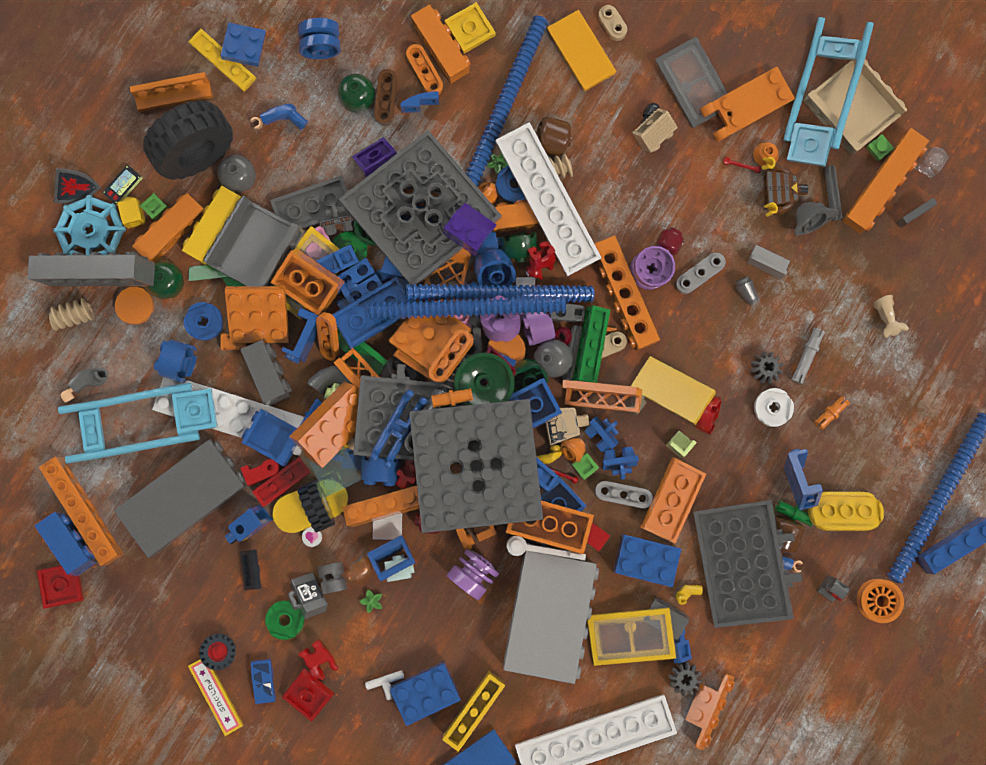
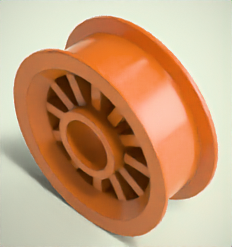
[856,579,904,623]

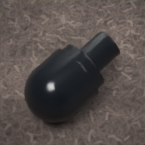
[640,102,660,124]

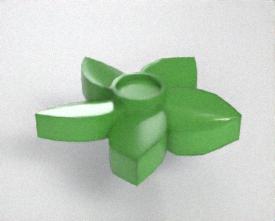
[487,154,508,175]
[360,589,382,613]

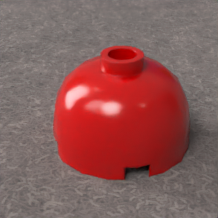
[692,396,722,435]

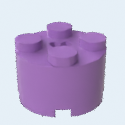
[480,295,521,342]
[520,312,555,346]

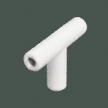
[365,671,404,700]

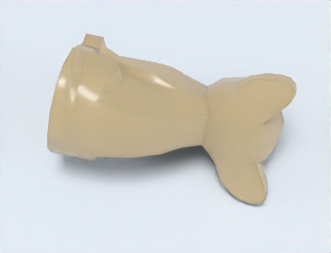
[874,295,909,338]

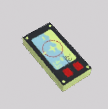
[102,165,143,206]

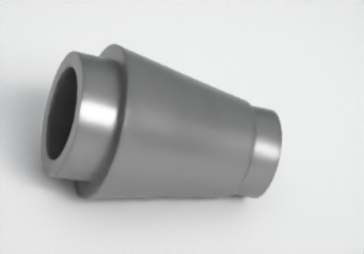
[734,276,759,305]

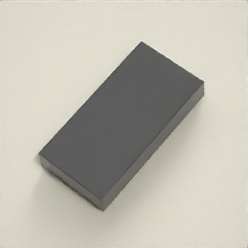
[896,198,937,227]

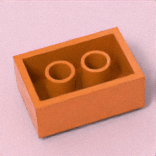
[270,249,345,316]

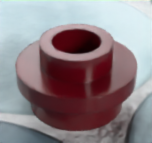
[554,326,572,345]

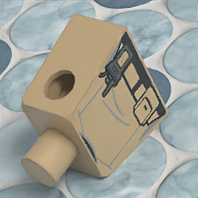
[545,408,589,446]

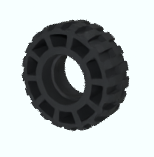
[143,100,233,180]

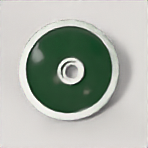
[454,353,514,406]

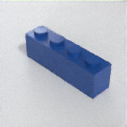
[916,517,986,574]

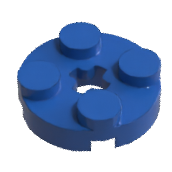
[496,166,526,204]
[184,302,224,341]

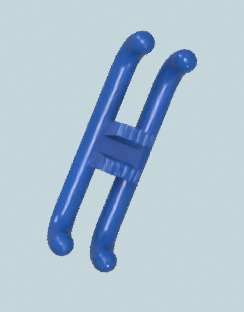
[370,390,428,468]

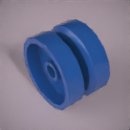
[297,18,341,60]

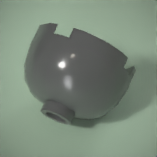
[217,154,256,194]
[533,340,573,378]

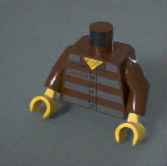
[762,157,808,217]

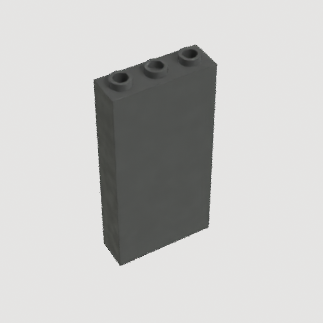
[114,439,247,558]

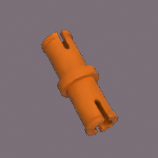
[431,388,473,408]
[814,396,850,430]

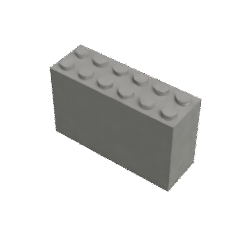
[503,550,599,684]

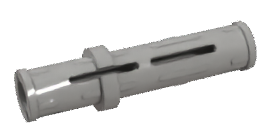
[791,328,825,384]

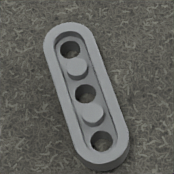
[675,253,726,294]
[595,481,653,508]

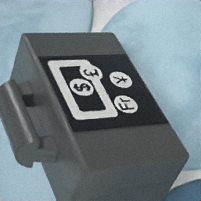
[287,573,328,619]

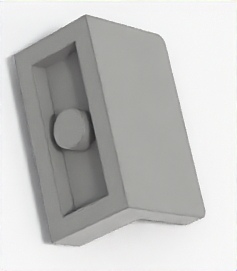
[747,245,790,279]

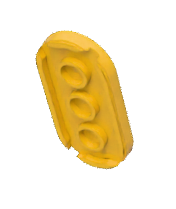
[273,479,348,533]
[808,492,884,531]

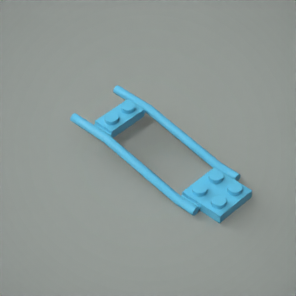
[783,17,874,167]
[58,383,218,464]

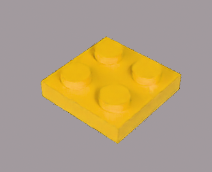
[445,2,496,54]

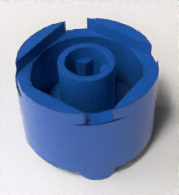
[474,249,516,287]
[154,339,197,383]
[361,456,401,486]

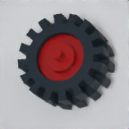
[199,634,236,670]

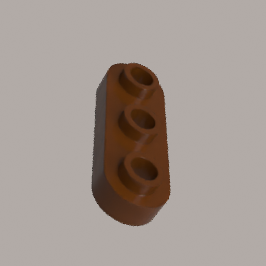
[374,69,397,126]

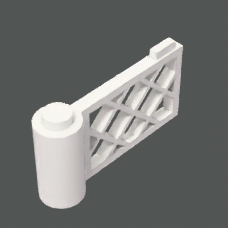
[506,535,586,560]

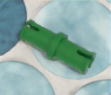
[775,500,813,527]

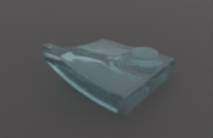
[309,446,362,497]

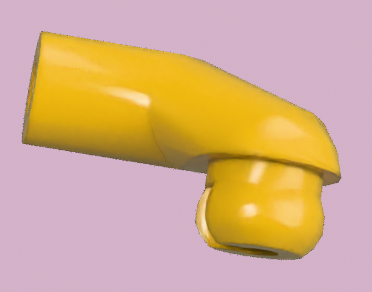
[536,445,562,464]
[675,585,702,605]

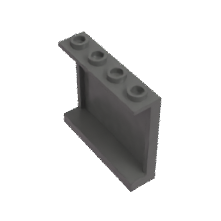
[204,196,305,286]

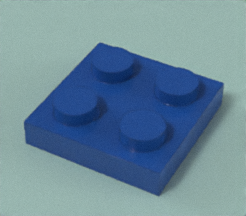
[221,23,266,67]

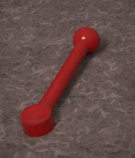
[723,157,761,173]
[545,464,579,483]

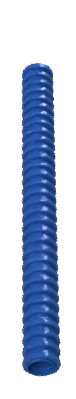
[466,15,548,187]
[405,284,595,303]
[369,295,566,320]
[887,413,986,584]

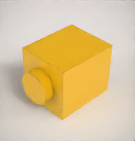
[117,197,147,229]

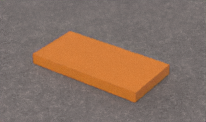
[640,457,706,544]

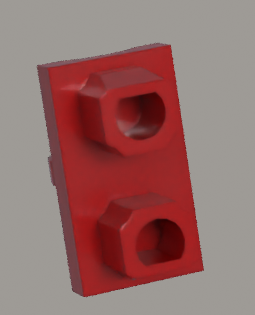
[396,459,417,489]

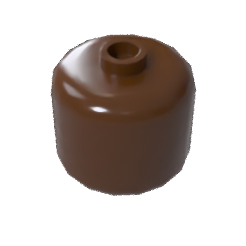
[536,117,572,157]
[775,515,805,555]

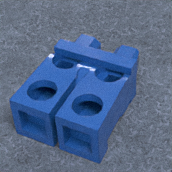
[336,258,383,310]

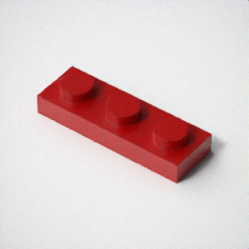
[252,457,312,507]

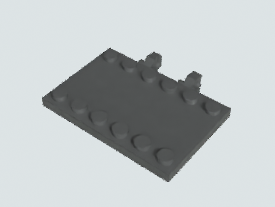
[353,364,473,465]
[694,500,803,628]

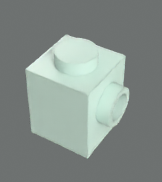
[384,555,415,582]

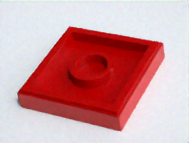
[37,565,84,609]
[282,668,335,722]

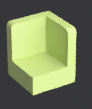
[666,431,697,458]

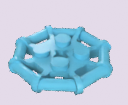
[53,195,126,256]

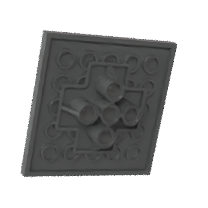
[339,130,502,286]
[410,399,543,533]

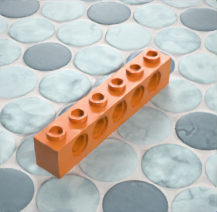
[594,235,660,351]
[39,456,124,566]

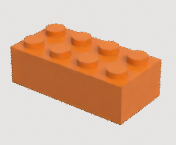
[289,382,359,468]
[505,501,594,554]

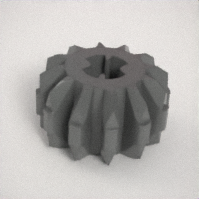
[750,352,783,384]
[668,662,702,696]

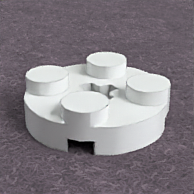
[754,388,794,427]

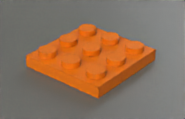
[225,286,289,343]
[389,300,471,371]

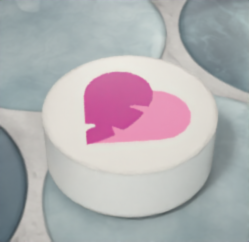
[302,527,322,547]

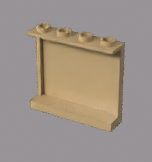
[803,59,907,156]

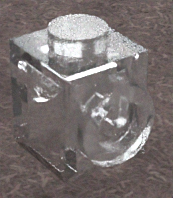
[915,147,949,178]

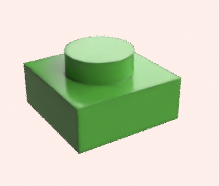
[866,134,894,162]
[140,193,168,221]
[572,453,599,480]

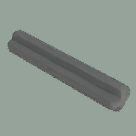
[824,165,843,221]
[562,325,582,381]

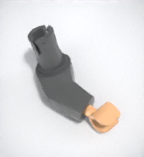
[61,368,108,403]

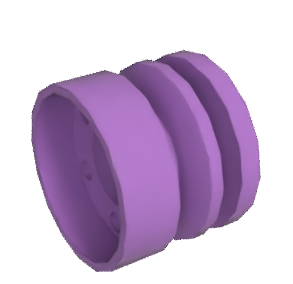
[630,246,675,290]
[447,549,499,600]

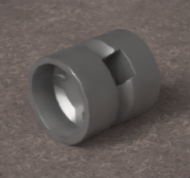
[318,561,348,594]

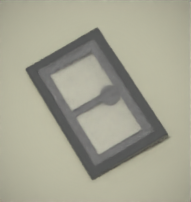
[655,37,728,128]

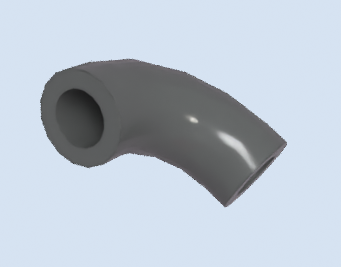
[307,366,361,394]

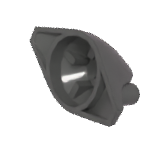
[794,202,839,236]

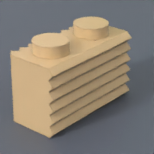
[632,108,678,153]

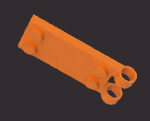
[699,67,795,142]

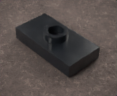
[240,549,261,590]

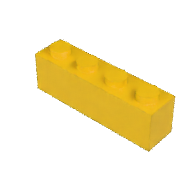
[182,186,242,265]
[442,671,505,752]

